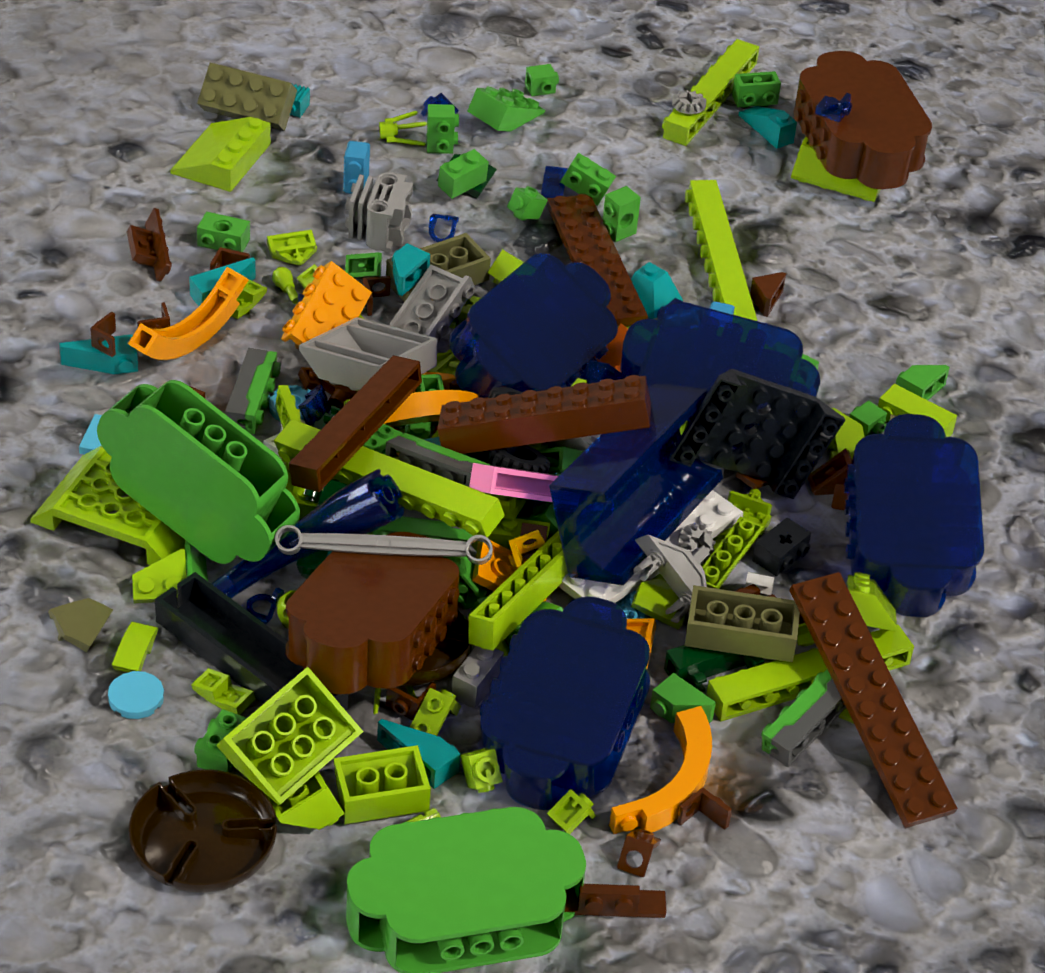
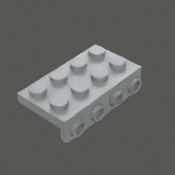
[389,265,475,343]

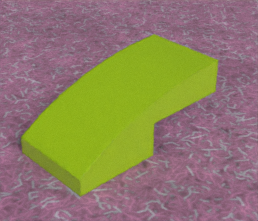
[231,279,267,319]
[112,622,158,672]
[191,668,255,715]

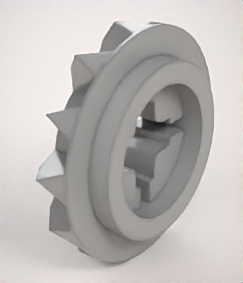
[672,90,706,114]
[678,523,716,565]

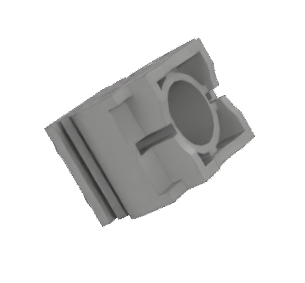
[345,172,413,252]

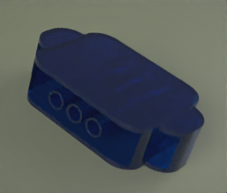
[449,253,618,398]
[620,302,820,449]
[844,414,984,617]
[480,596,650,810]

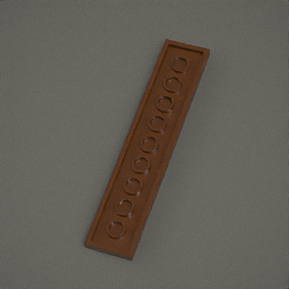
[547,194,648,328]
[789,572,958,829]

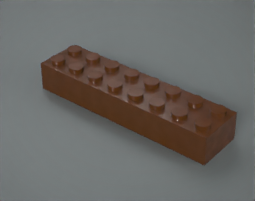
[437,375,651,454]

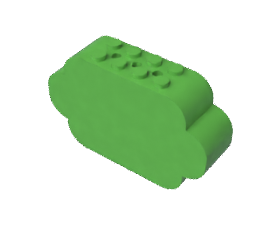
[97,380,300,564]
[346,807,586,973]

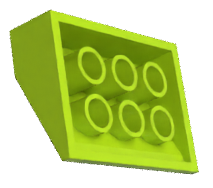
[170,117,271,192]
[216,667,364,805]

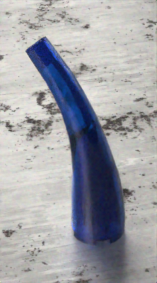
[211,469,404,599]

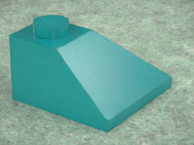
[631,262,683,320]

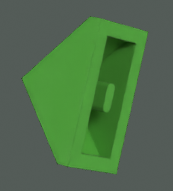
[345,252,382,280]

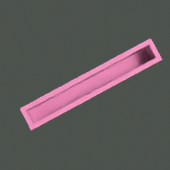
[469,463,609,510]

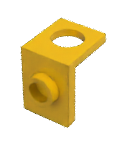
[509,530,545,570]

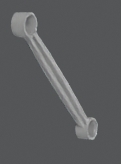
[275,525,493,565]

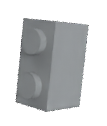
[452,646,504,709]

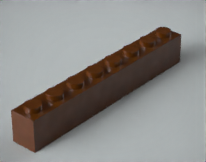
[288,355,422,492]

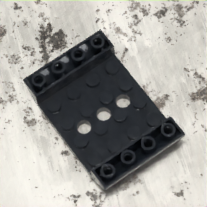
[668,369,845,499]

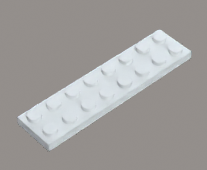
[559,486,743,613]

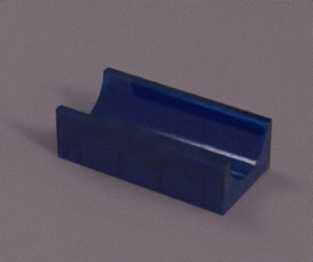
[549,383,723,586]

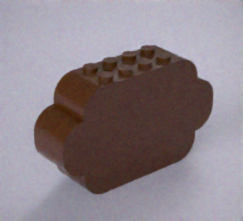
[794,51,932,189]
[286,532,459,694]

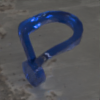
[429,214,459,242]
[246,587,285,624]

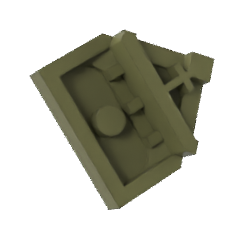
[48,598,113,652]

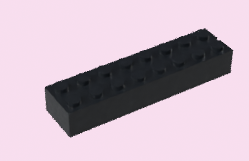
[155,572,349,710]

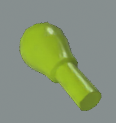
[272,267,301,304]

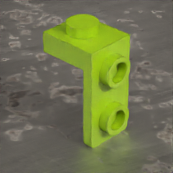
[410,688,462,736]

